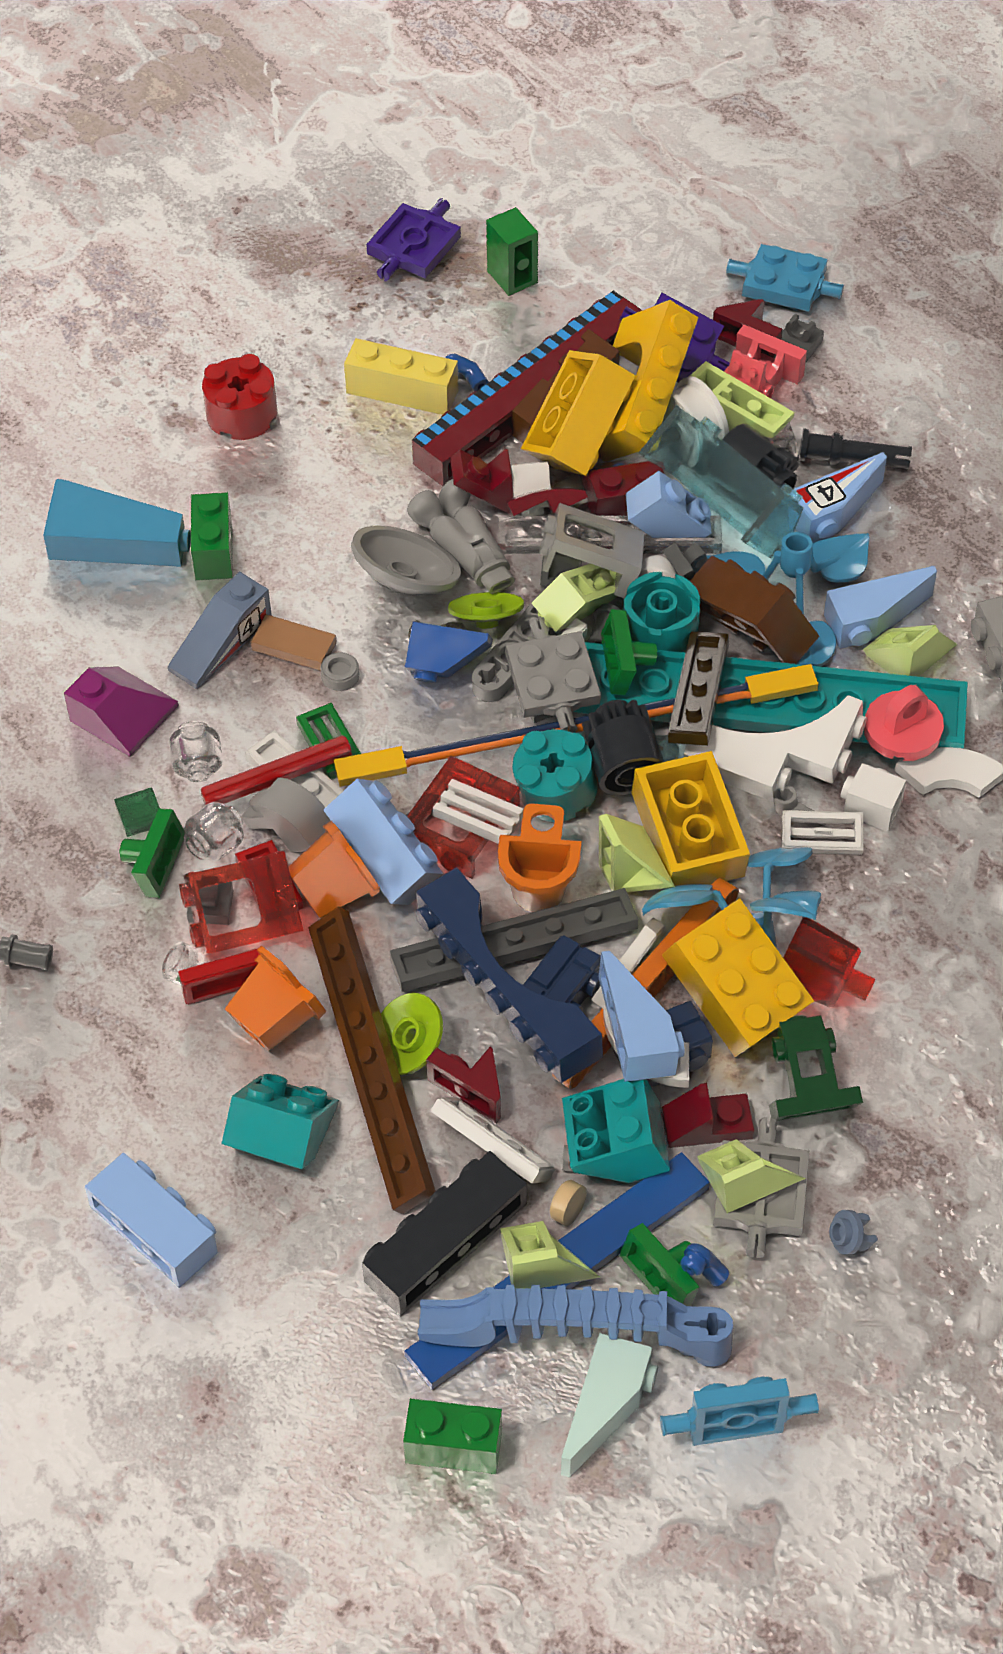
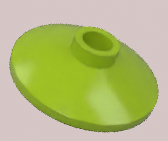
[448,592,524,629]
[381,993,443,1075]

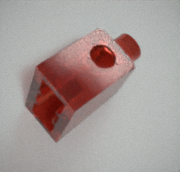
[783,917,876,1007]

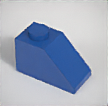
[405,622,493,683]

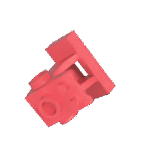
[724,325,807,398]

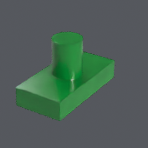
[601,609,657,695]
[119,808,186,898]
[619,1223,700,1306]

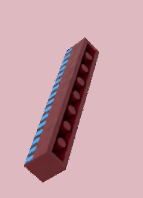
[412,290,642,487]

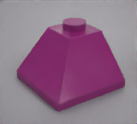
[64,666,179,757]

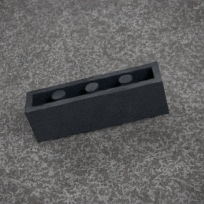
[362,1151,527,1317]

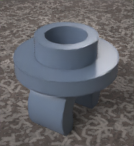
[829,1210,878,1254]

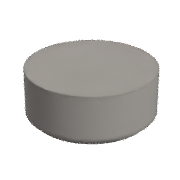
[320,652,359,691]

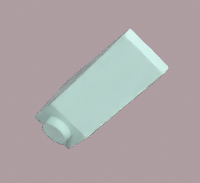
[561,1333,658,1477]

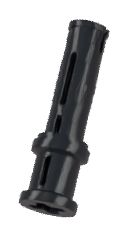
[799,428,912,470]

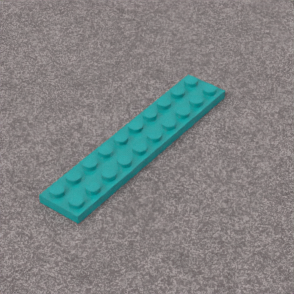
[574,642,968,748]

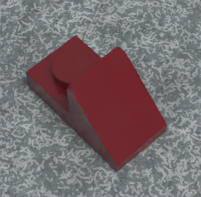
[713,299,783,358]
[450,449,513,513]
[426,1046,501,1124]
[662,1083,754,1148]

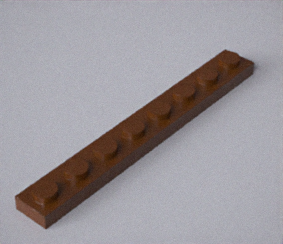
[308,906,436,1214]

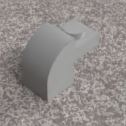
[241,778,331,852]

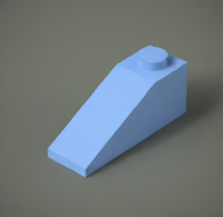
[824,566,937,649]
[598,951,684,1082]

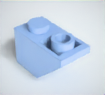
[626,471,712,538]

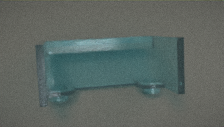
[639,405,804,560]

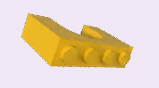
[598,300,699,462]

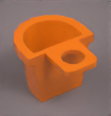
[498,804,582,912]
[286,820,380,918]
[225,946,326,1051]

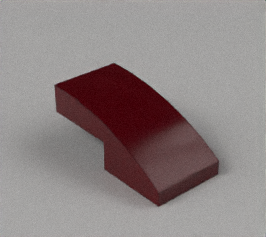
[506,488,588,516]

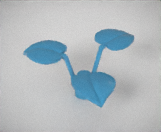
[706,532,869,666]
[642,847,822,948]

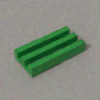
[296,703,361,780]

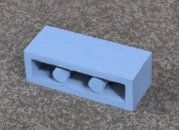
[324,778,443,905]
[84,1152,218,1288]

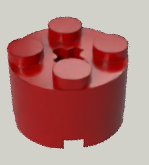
[202,354,277,440]

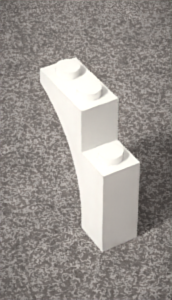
[684,696,867,801]

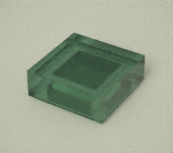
[114,787,160,837]

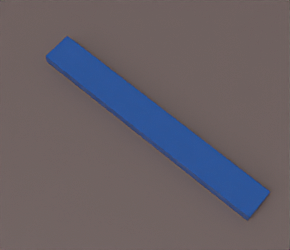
[404,1152,710,1390]

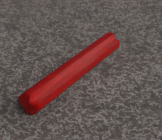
[201,735,352,809]

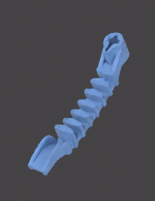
[418,1285,733,1367]

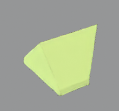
[863,625,957,677]
[599,814,675,892]
[697,1139,806,1213]
[500,1221,600,1289]

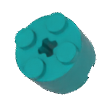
[623,572,700,653]
[512,729,598,822]

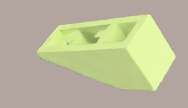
[690,361,795,438]
[532,564,618,632]

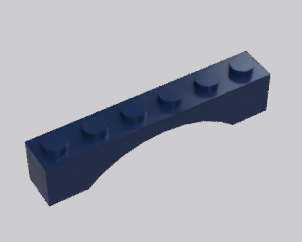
[415,867,603,1083]

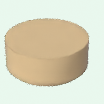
[550,1180,587,1226]

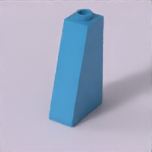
[43,479,191,567]

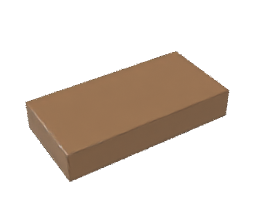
[251,614,337,671]

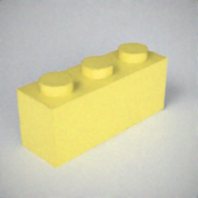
[344,338,459,415]

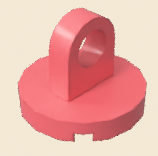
[864,685,944,761]

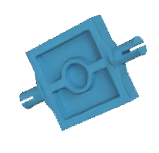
[726,244,844,311]
[660,1376,819,1446]

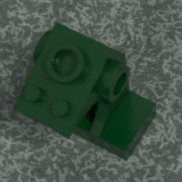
[769,1015,863,1121]

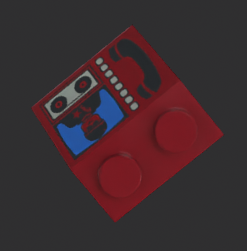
[579,456,664,523]

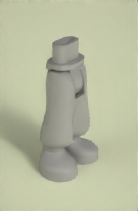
[407,479,515,594]

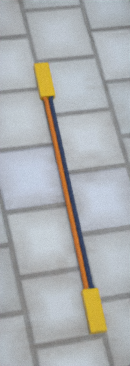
[334,664,818,787]

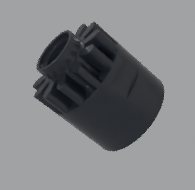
[709,423,799,511]
[582,700,664,795]

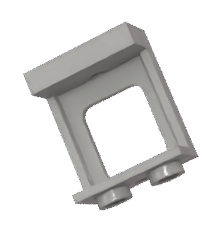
[539,503,644,598]

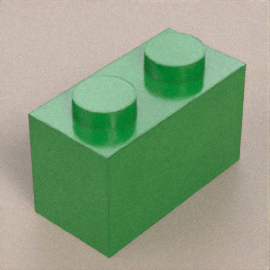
[486,207,538,296]
[191,492,233,580]
[403,1398,502,1474]

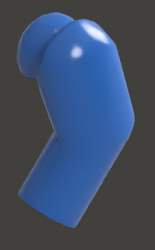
[446,353,489,391]
[681,1243,729,1287]

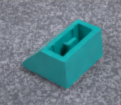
[221,1074,339,1169]
[562,1079,670,1183]

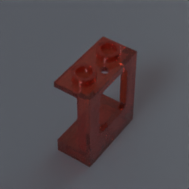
[407,756,520,879]
[179,851,304,956]

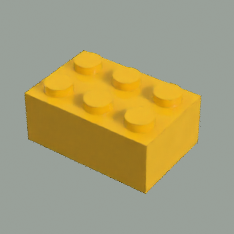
[521,350,636,476]
[631,751,750,889]
[662,898,814,1057]

